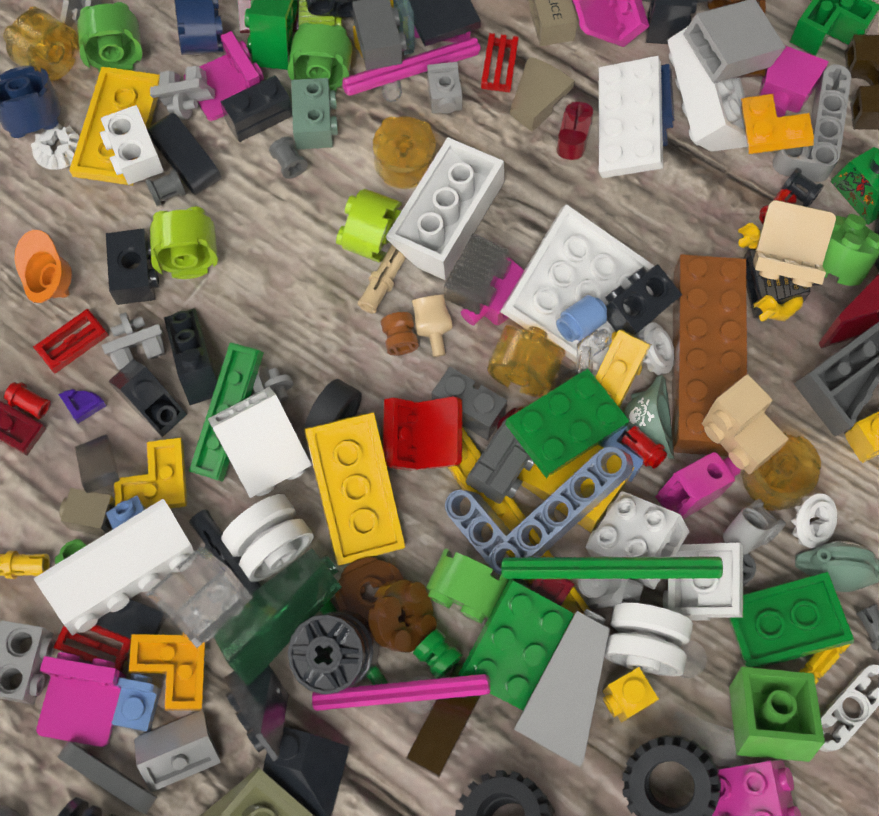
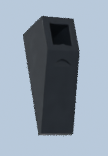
[164,308,218,405]
[224,653,289,761]

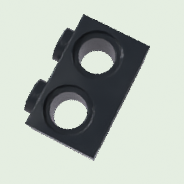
[605,264,682,335]

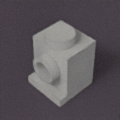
[427,62,462,114]

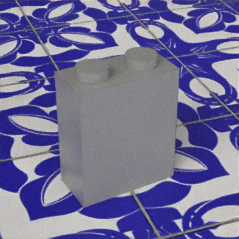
[683,0,786,84]

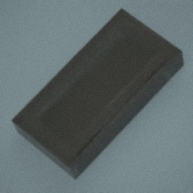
[75,434,120,493]

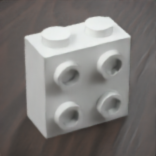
[585,491,690,589]

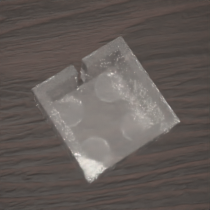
[146,546,253,648]

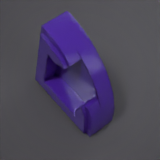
[58,389,107,424]

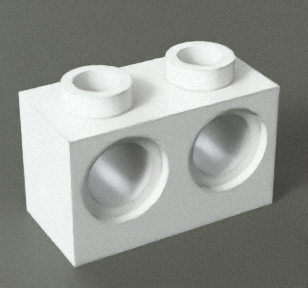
[100,105,164,185]

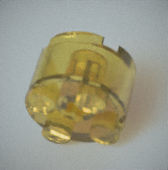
[3,6,79,81]
[373,116,436,189]
[487,325,566,397]
[741,432,821,511]

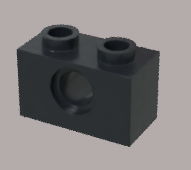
[106,228,160,305]

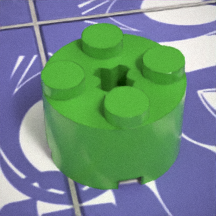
[77,2,142,73]
[288,23,353,91]
[822,214,879,286]
[426,549,509,624]

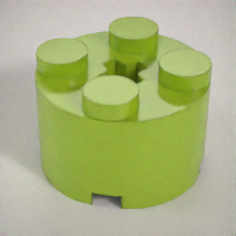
[336,188,402,263]
[150,206,218,279]

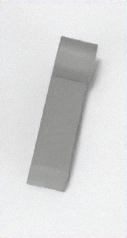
[773,65,851,182]

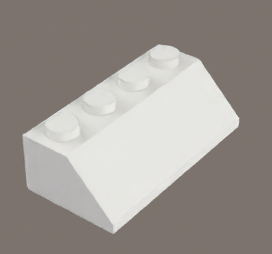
[667,27,748,152]
[386,138,504,280]
[34,499,196,635]

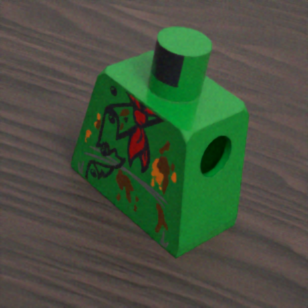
[831,147,879,225]

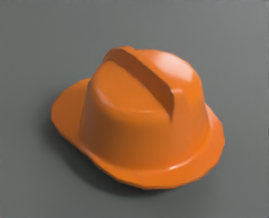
[14,230,72,303]

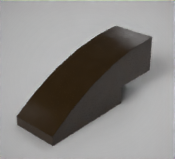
[406,663,481,778]

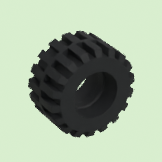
[622,735,721,816]
[455,770,555,816]

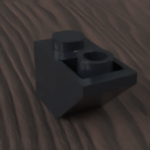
[108,359,187,437]

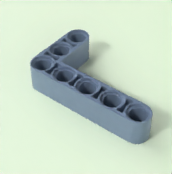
[445,446,633,575]

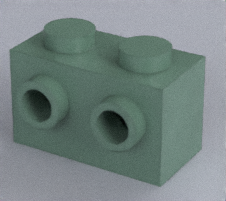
[291,78,338,150]

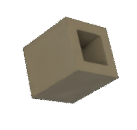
[59,488,115,536]

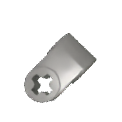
[723,499,786,555]

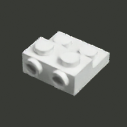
[663,543,743,621]

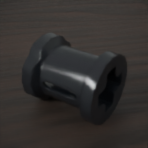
[781,168,824,207]

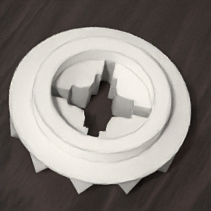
[31,124,79,170]
[637,322,674,375]
[791,492,837,548]

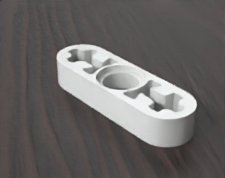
[819,665,879,752]

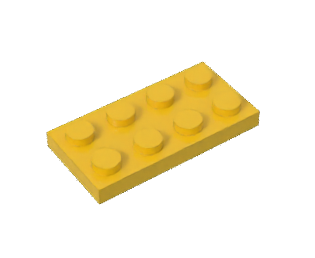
[69,66,160,186]
[304,412,405,566]

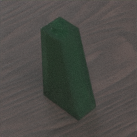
[208,548,341,686]

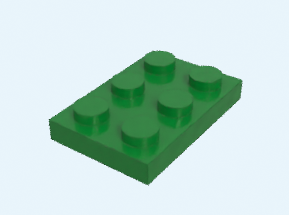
[505,368,630,478]
[728,572,854,668]
[458,579,574,710]

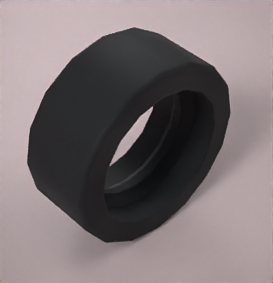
[305,379,362,428]

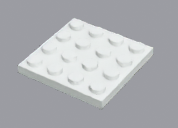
[500,204,671,376]

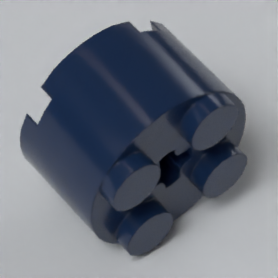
[174,0,223,55]
[0,66,61,138]

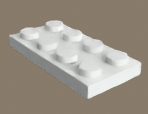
[599,56,663,178]

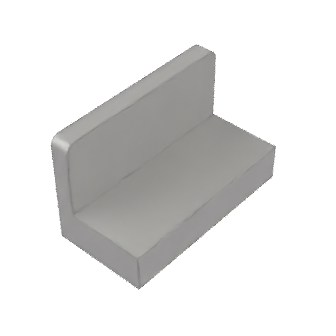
[134,711,221,792]

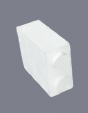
[208,387,311,498]

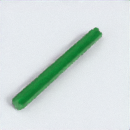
[501,557,723,579]

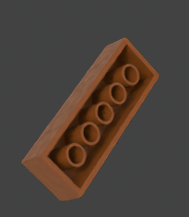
[672,254,747,457]

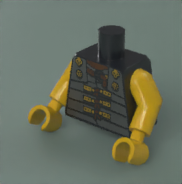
[738,223,824,322]

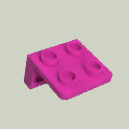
[572,0,650,47]
[184,31,264,121]
[36,652,126,747]
[712,761,801,816]

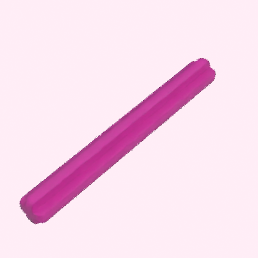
[342,37,481,96]
[312,674,491,711]

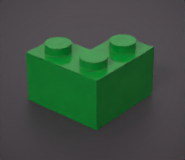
[245,0,298,70]
[790,0,879,56]

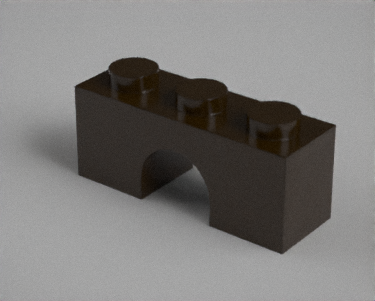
[845,35,879,130]

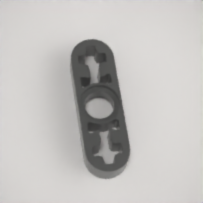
[57,740,157,814]

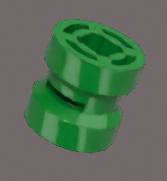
[413,629,463,679]

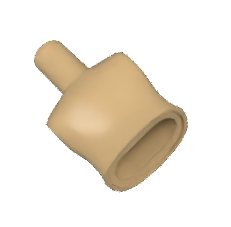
[412,294,452,357]

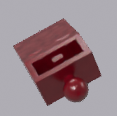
[819,274,879,349]

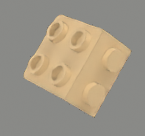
[753,200,836,287]

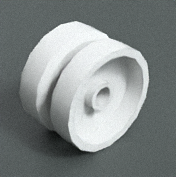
[221,494,314,582]
[604,602,693,676]

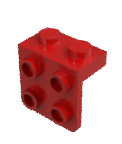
[383,396,462,471]

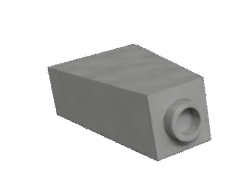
[514,609,610,767]

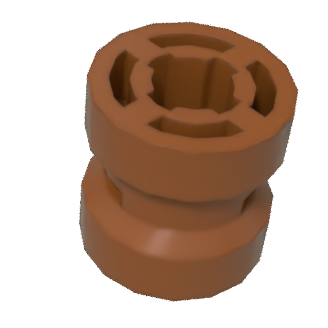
[381,312,419,356]

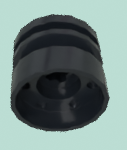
[288,610,380,694]

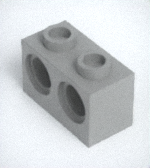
[0,620,55,705]

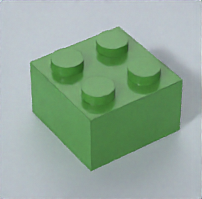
[729,667,825,762]

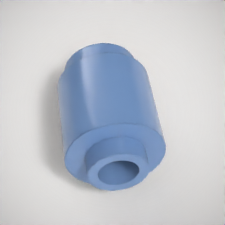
[556,295,607,342]

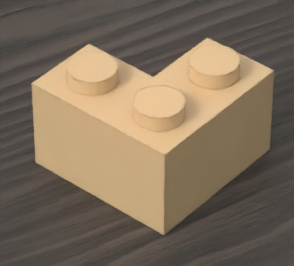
[702,374,789,475]

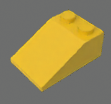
[517,445,634,533]

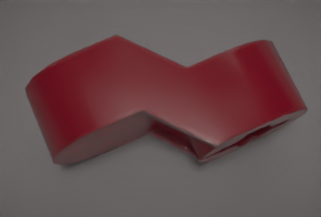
[557,102,593,160]

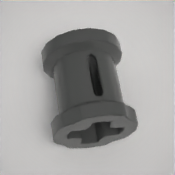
[269,136,308,179]
[145,169,186,207]

